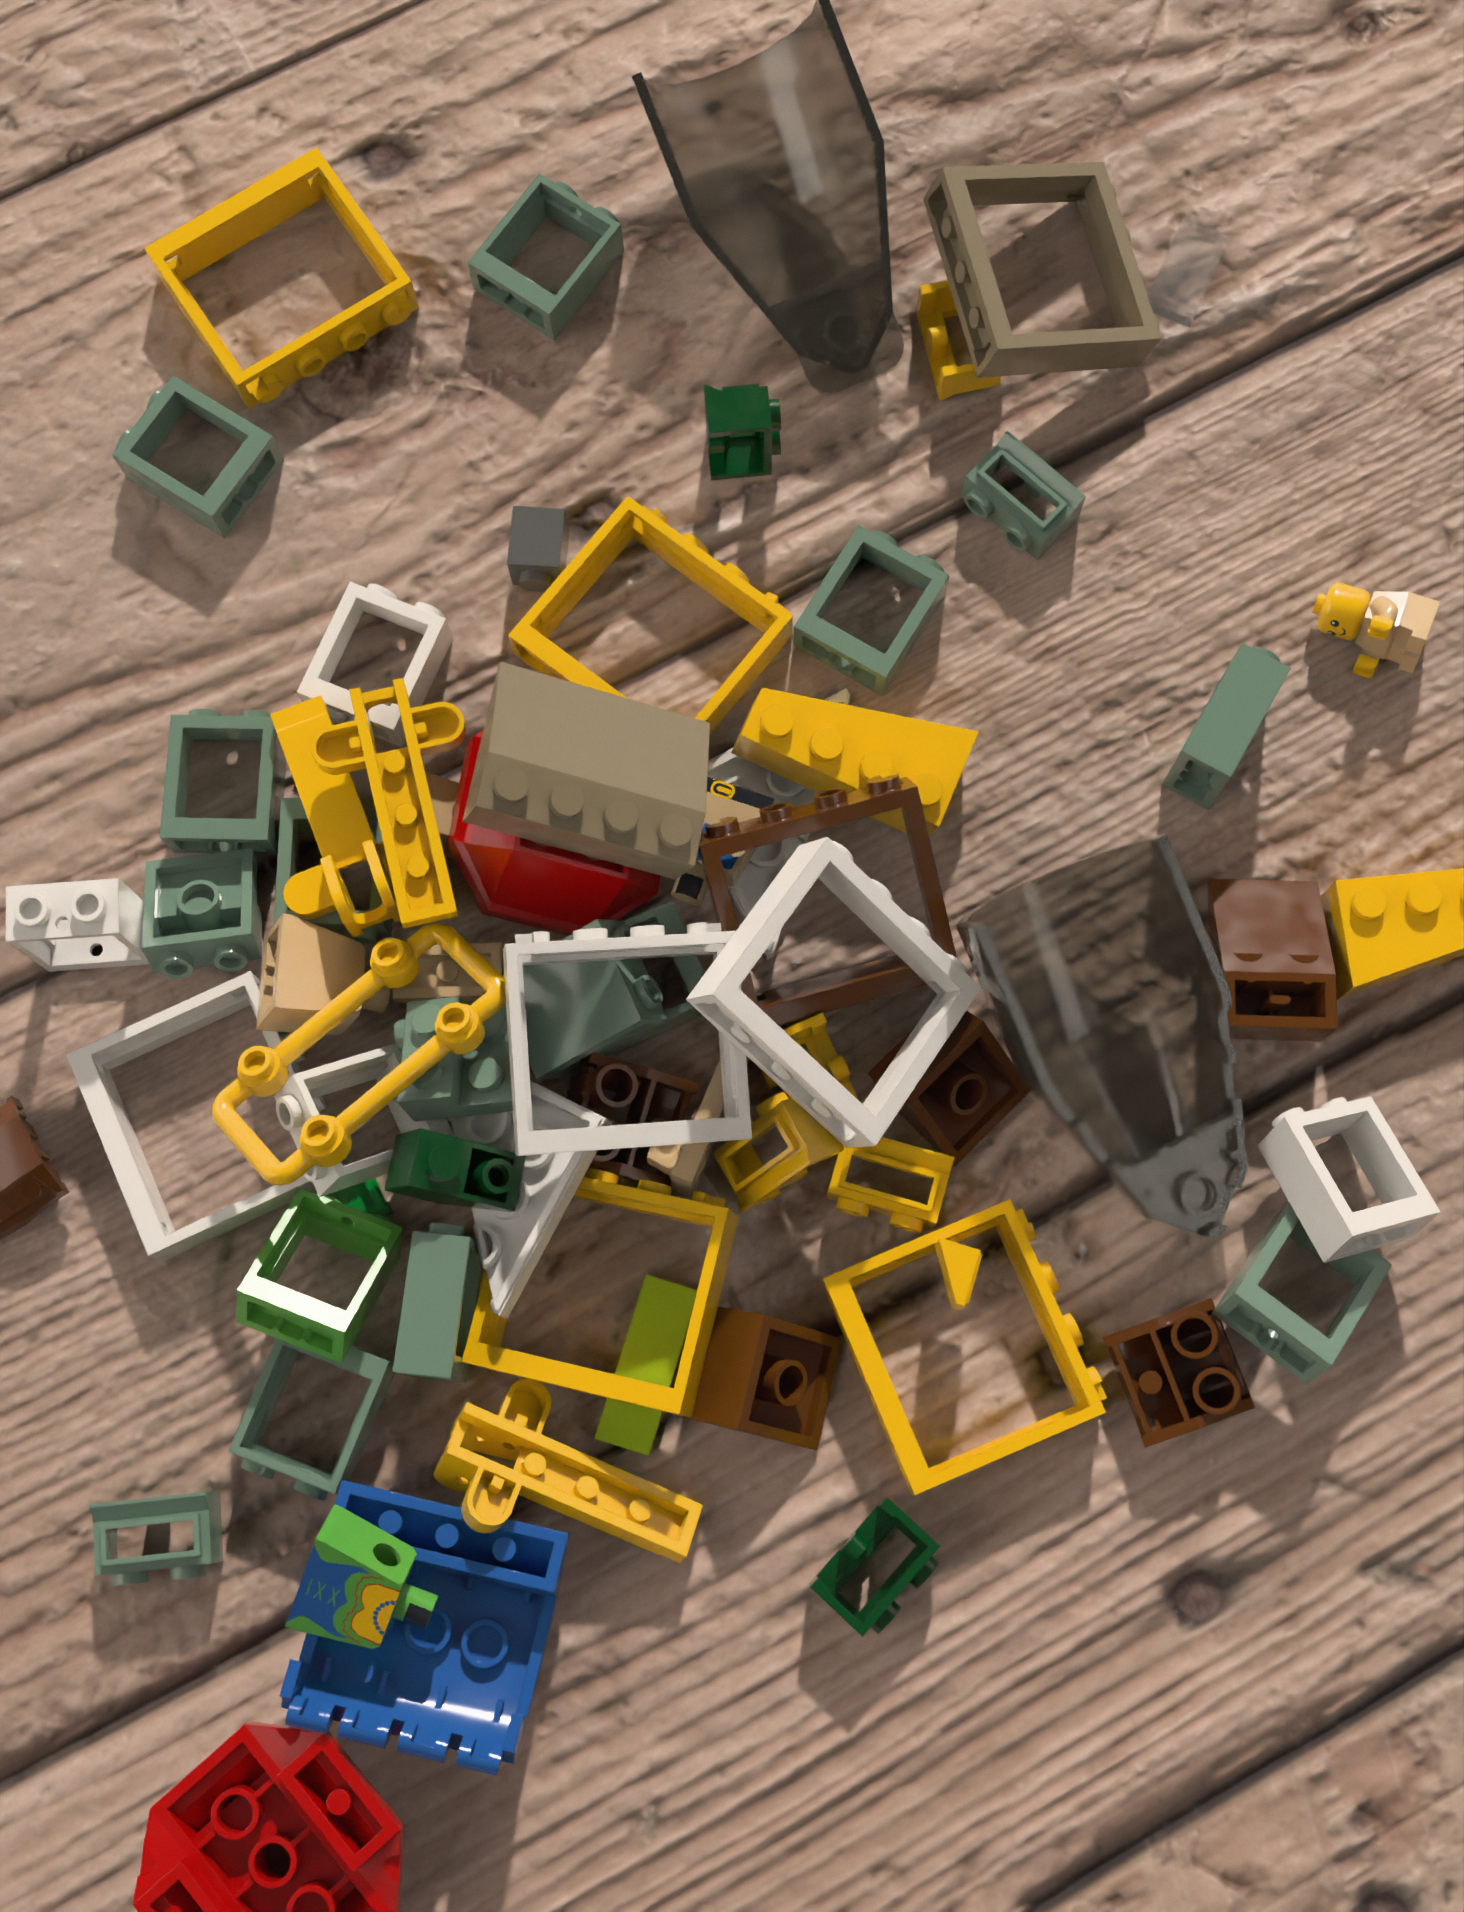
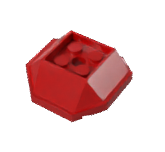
[447,730,661,936]
[132,1721,405,1912]

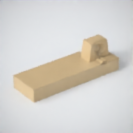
[647,1056,750,1197]

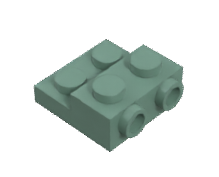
[142,848,262,979]
[391,996,527,1122]

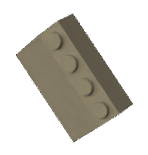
[462,662,710,880]

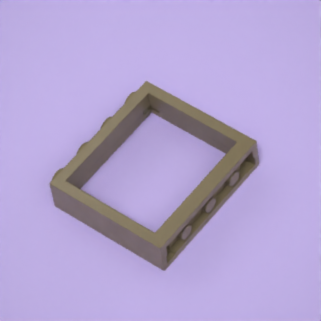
[923,162,1162,378]

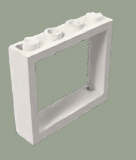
[686,837,981,1148]
[503,922,752,1156]
[66,971,348,1261]

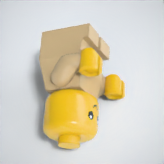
[1312,582,1440,678]

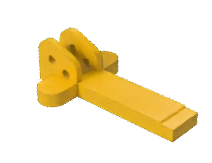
[310,678,466,929]
[270,695,400,938]
[434,1379,703,1563]

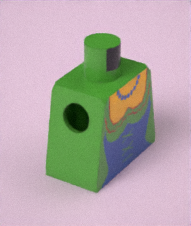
[285,1504,439,1649]

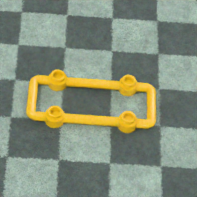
[212,922,506,1186]

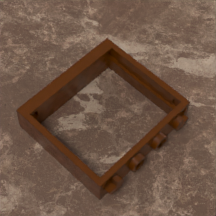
[698,774,957,1026]

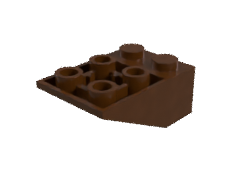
[1208,878,1338,1042]

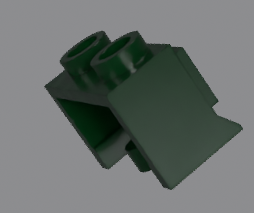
[704,384,781,481]
[809,1497,940,1637]

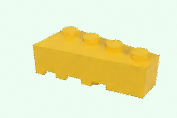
[731,688,979,836]
[1321,868,1464,1001]

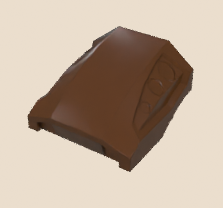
[565,1052,699,1187]
[0,1096,69,1240]
[1102,1298,1255,1448]

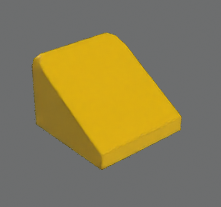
[935,1238,982,1311]

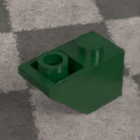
[384,1128,526,1212]

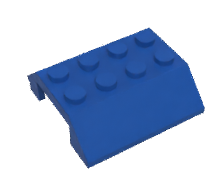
[279,1480,569,1776]

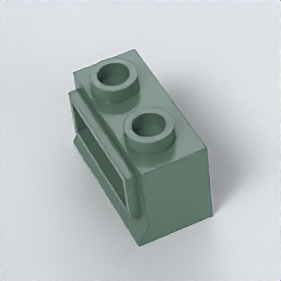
[961,431,1086,560]
[90,1491,223,1586]

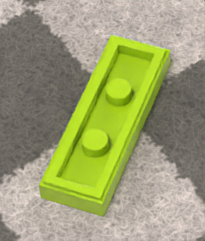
[594,1274,697,1456]

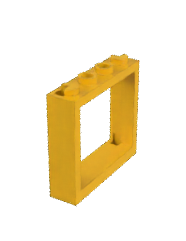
[144,147,419,410]
[508,496,793,734]
[462,1168,739,1418]
[821,1199,1107,1495]

